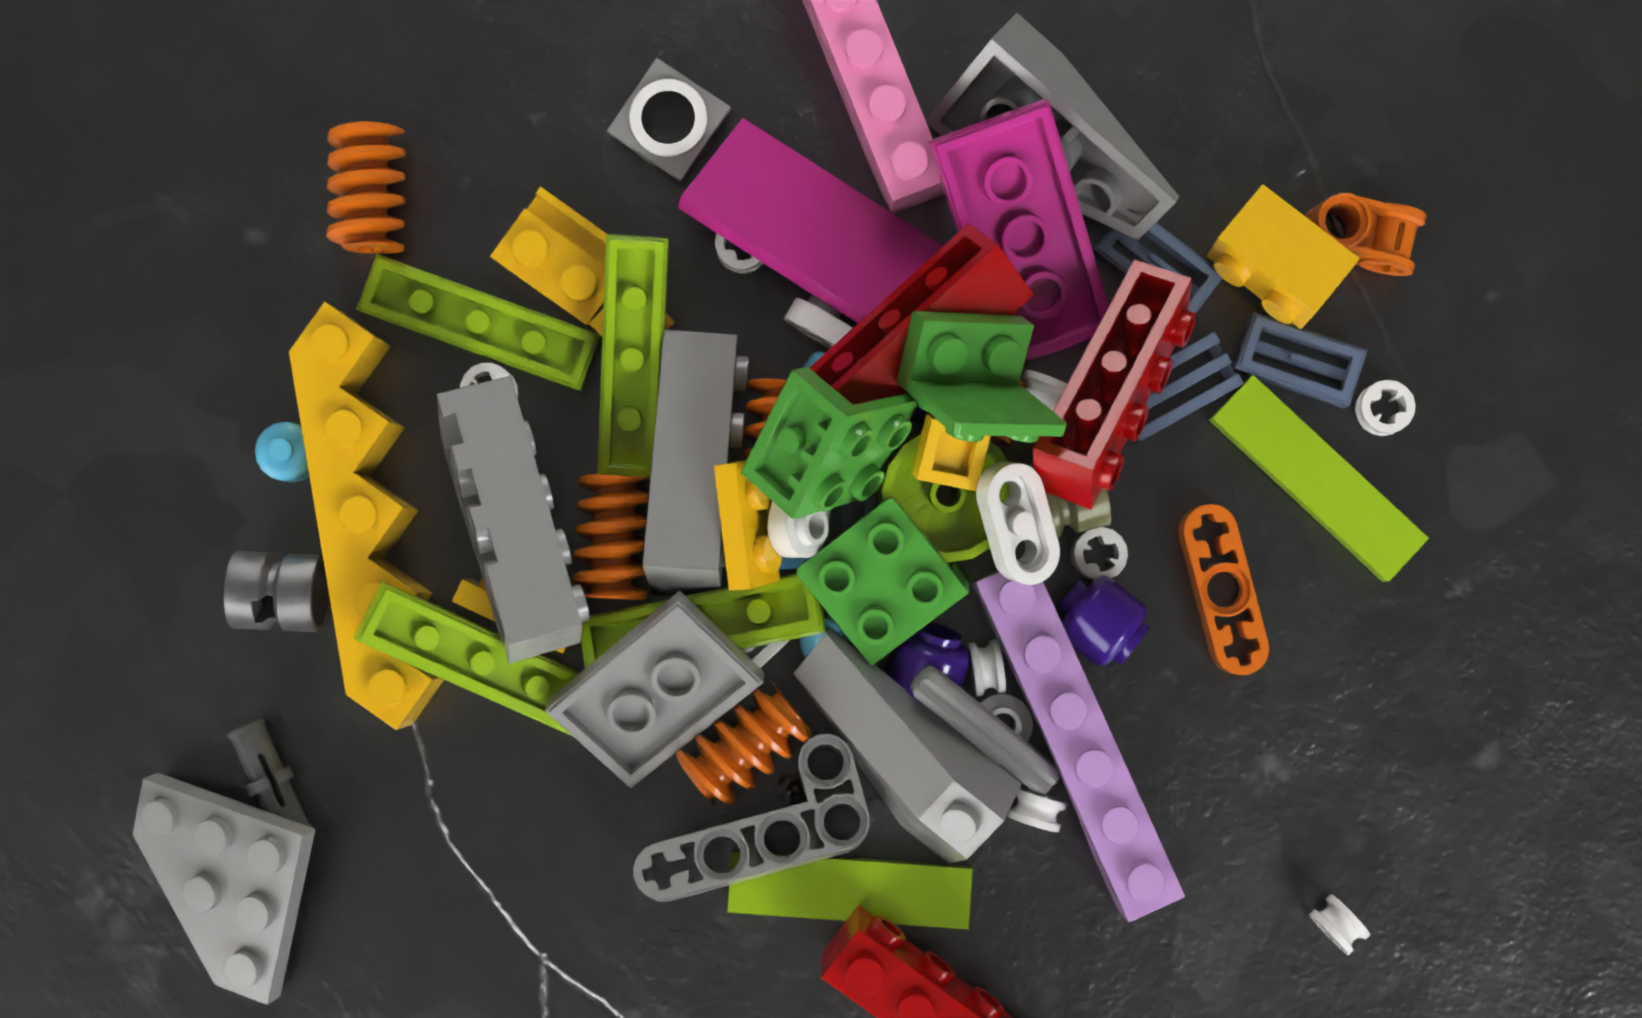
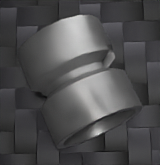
[224,551,330,632]

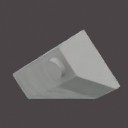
[926,13,1179,240]
[793,629,1022,864]

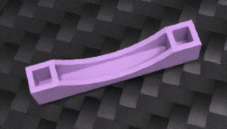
[970,570,1185,922]

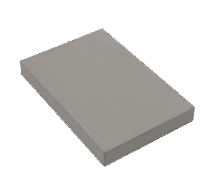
[545,591,764,788]

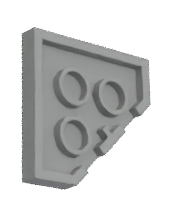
[132,773,315,1005]

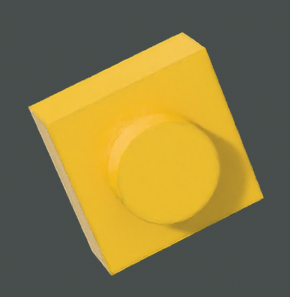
[912,414,991,491]

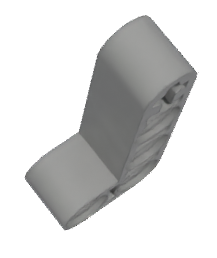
[633,734,870,902]

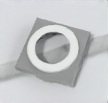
[607,57,731,183]

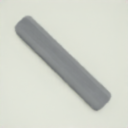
[910,666,1060,795]

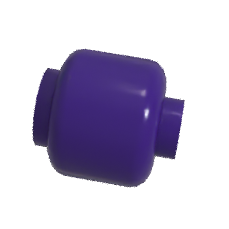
[1057,576,1150,666]
[885,622,971,711]

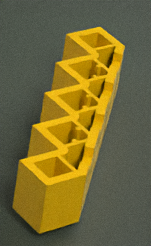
[289,301,444,730]

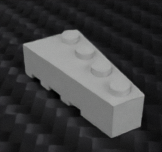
[643,330,749,596]
[437,376,590,664]

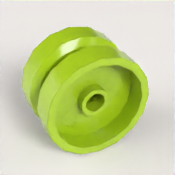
[875,430,1009,563]

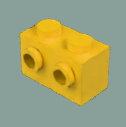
[1206,184,1360,330]

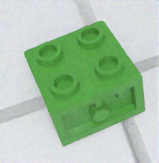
[896,311,1067,443]
[741,367,917,519]
[797,496,969,666]

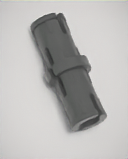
[226,718,312,827]

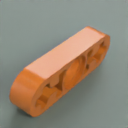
[1178,504,1269,675]

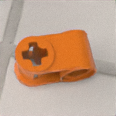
[1304,193,1427,276]

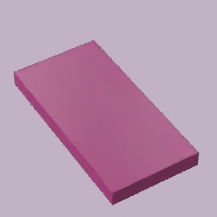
[928,99,1109,363]
[677,118,943,324]

